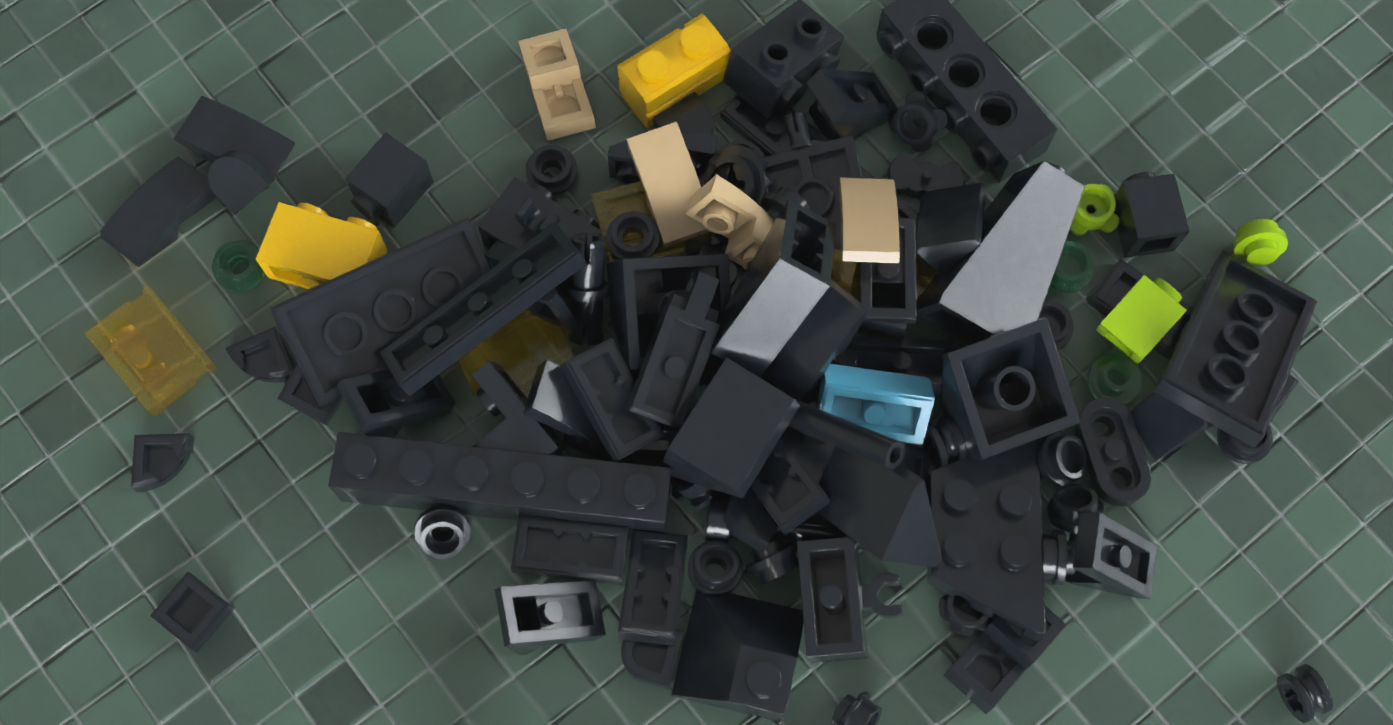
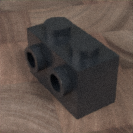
[723,0,844,119]

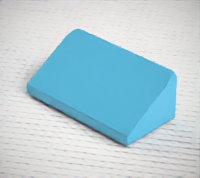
[817,364,935,445]

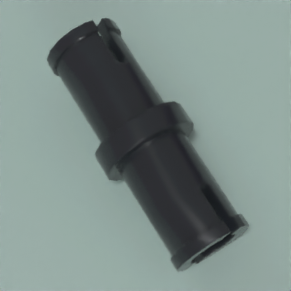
[566,233,609,345]

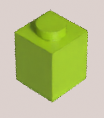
[1096,275,1187,365]

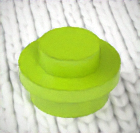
[1233,219,1288,266]

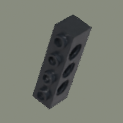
[876,0,1057,183]

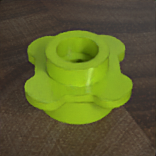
[1070,184,1119,236]

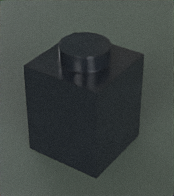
[345,132,434,228]
[1114,172,1190,258]

